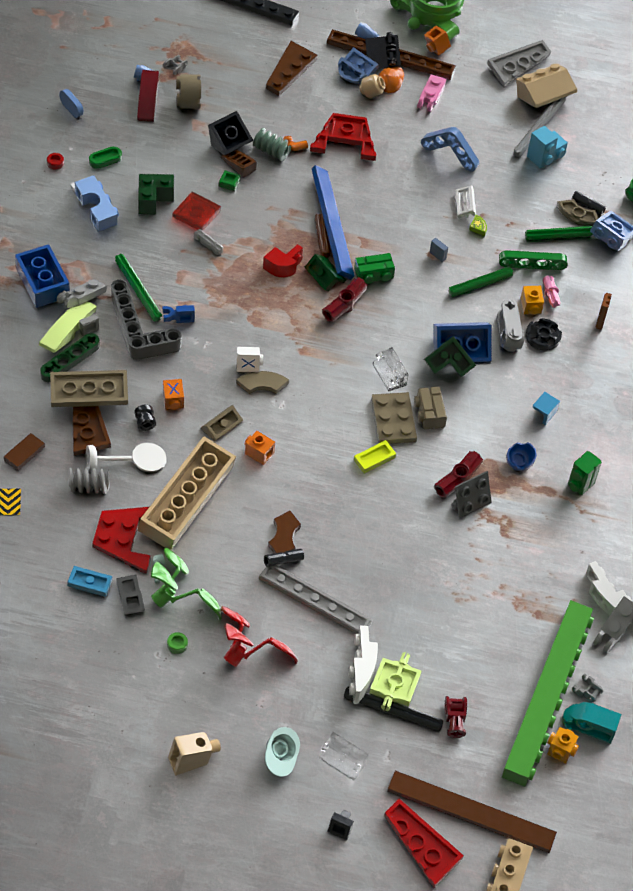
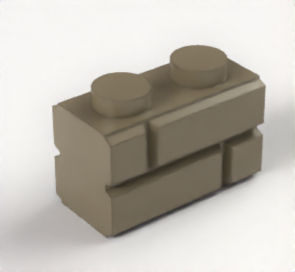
[414,387,447,430]

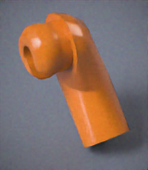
[283,136,308,151]

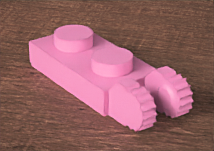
[417,74,446,112]

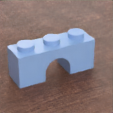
[75,175,119,232]

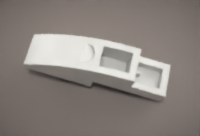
[586,561,633,631]
[348,626,378,704]

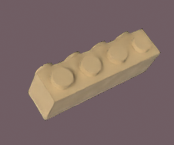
[486,838,533,891]

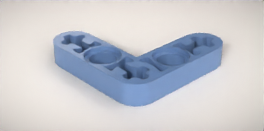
[421,127,480,172]

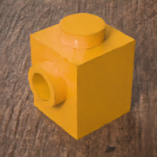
[520,285,544,315]

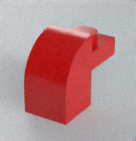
[263,244,303,278]

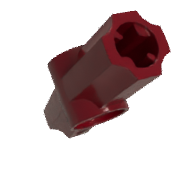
[322,277,367,322]
[434,451,483,498]

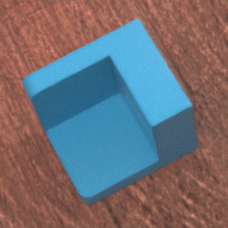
[533,391,560,425]

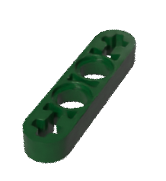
[40,333,100,382]

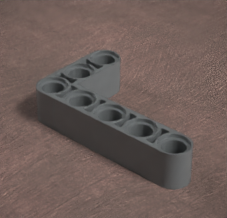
[111,279,182,360]

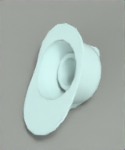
[265,727,300,777]

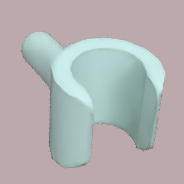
[153,554,165,583]

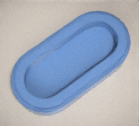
[59,89,84,118]

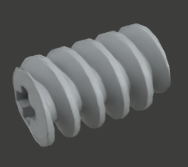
[69,468,110,494]

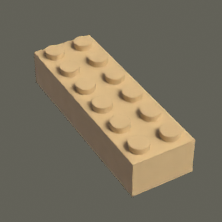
[138,436,236,550]

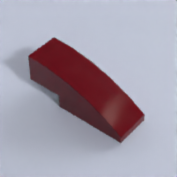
[137,70,159,122]

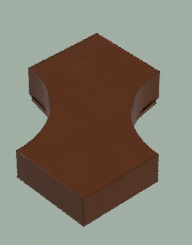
[268,510,301,553]

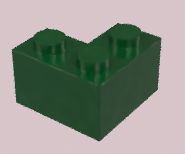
[138,174,174,215]
[423,336,476,377]

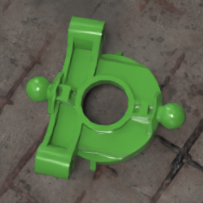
[390,0,464,41]

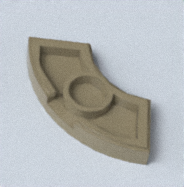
[557,199,599,227]
[236,371,289,394]

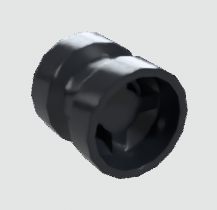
[134,404,156,431]

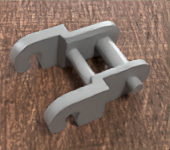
[163,55,188,75]
[572,673,603,702]

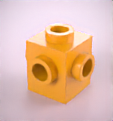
[547,727,579,764]

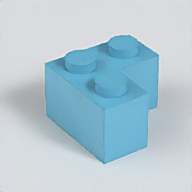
[527,126,568,168]

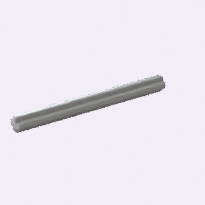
[513,96,567,158]

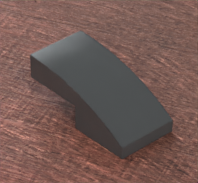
[116,574,145,615]

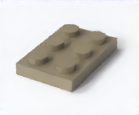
[371,392,417,444]

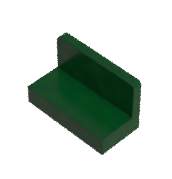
[304,254,346,292]

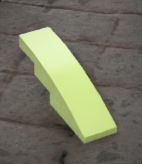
[39,301,97,353]

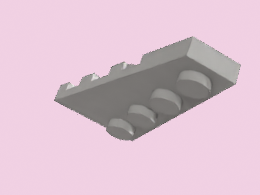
[487,40,551,87]

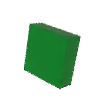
[218,170,241,191]

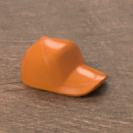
[378,67,404,93]

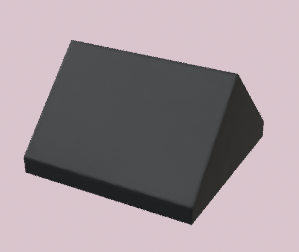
[208,111,253,155]

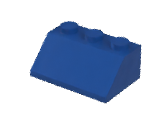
[433,322,492,362]

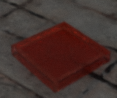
[172,191,221,231]

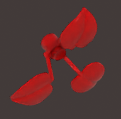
[220,606,298,667]

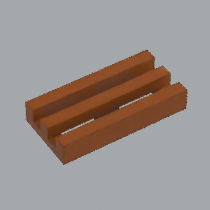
[595,293,612,330]

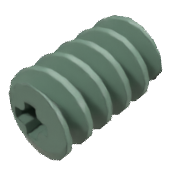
[253,128,291,161]

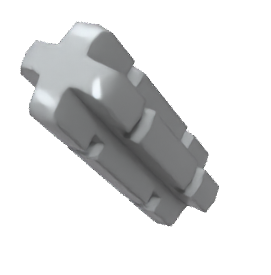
[194,229,223,255]

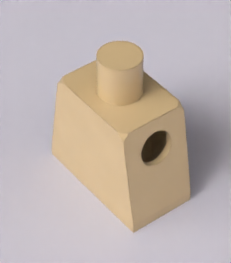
[168,732,221,776]

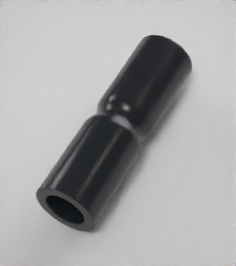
[572,190,607,215]
[264,548,304,567]

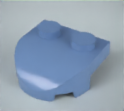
[338,47,379,84]

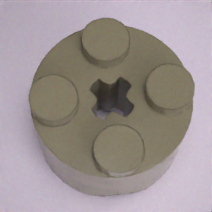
[176,74,201,109]

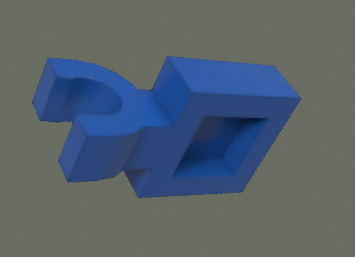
[162,305,195,323]

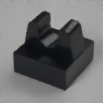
[327,810,354,840]

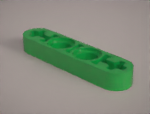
[499,250,568,270]

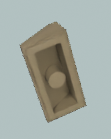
[200,405,243,441]

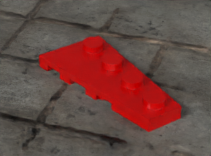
[384,798,464,888]

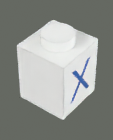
[237,347,263,372]

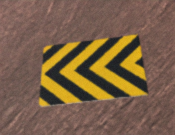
[0,488,21,515]

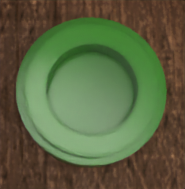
[167,632,188,654]

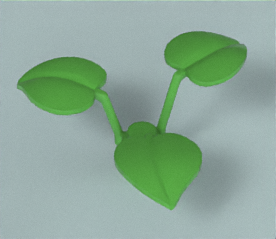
[151,547,222,621]

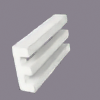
[455,185,476,219]

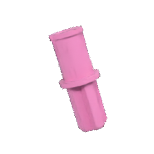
[542,276,560,308]

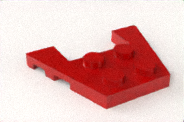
[310,113,377,161]
[92,507,151,574]

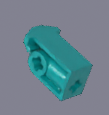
[562,702,622,744]

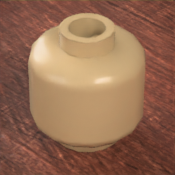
[359,74,385,98]

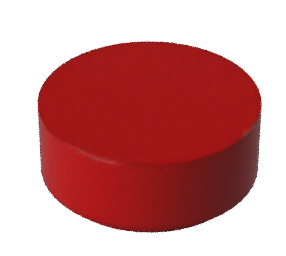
[47,153,64,170]

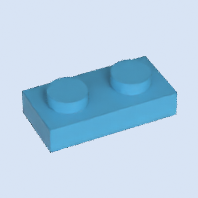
[67,566,113,597]

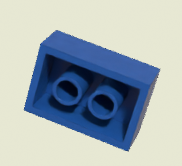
[15,244,70,308]

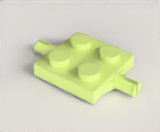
[369,652,422,711]

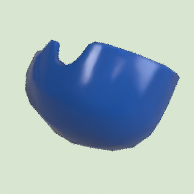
[506,442,537,471]

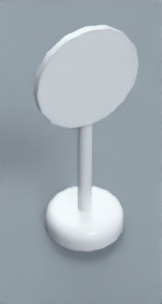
[85,443,166,472]

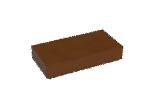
[4,433,45,471]

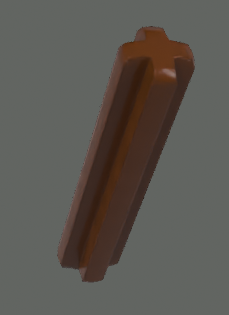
[315,213,330,257]

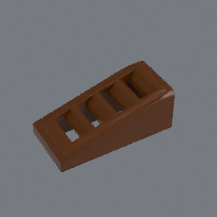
[221,150,257,178]

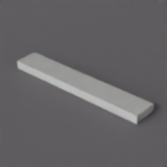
[259,565,373,634]

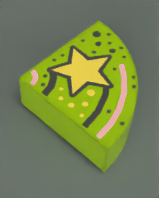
[469,215,487,236]

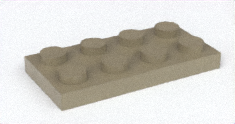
[50,370,128,407]

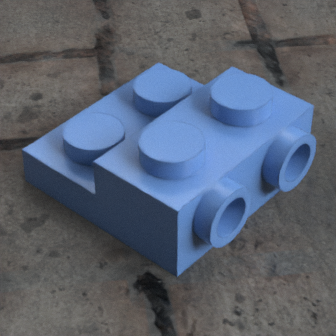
[590,211,633,251]

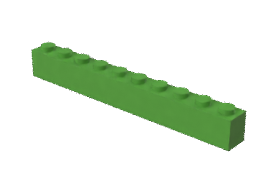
[502,600,594,787]

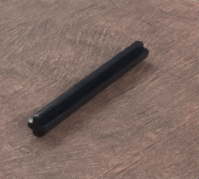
[344,686,444,731]

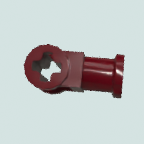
[444,696,467,738]

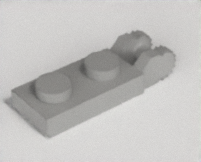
[57,279,107,308]
[593,596,633,653]

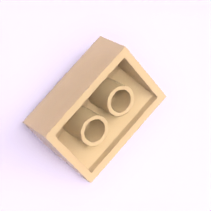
[516,64,578,108]

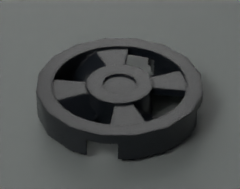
[525,318,562,351]

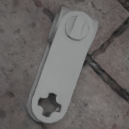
[497,299,524,351]

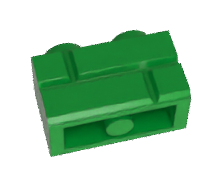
[354,253,395,284]
[568,451,602,495]

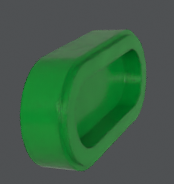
[89,146,122,169]

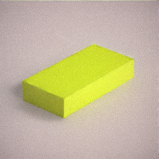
[354,440,396,474]

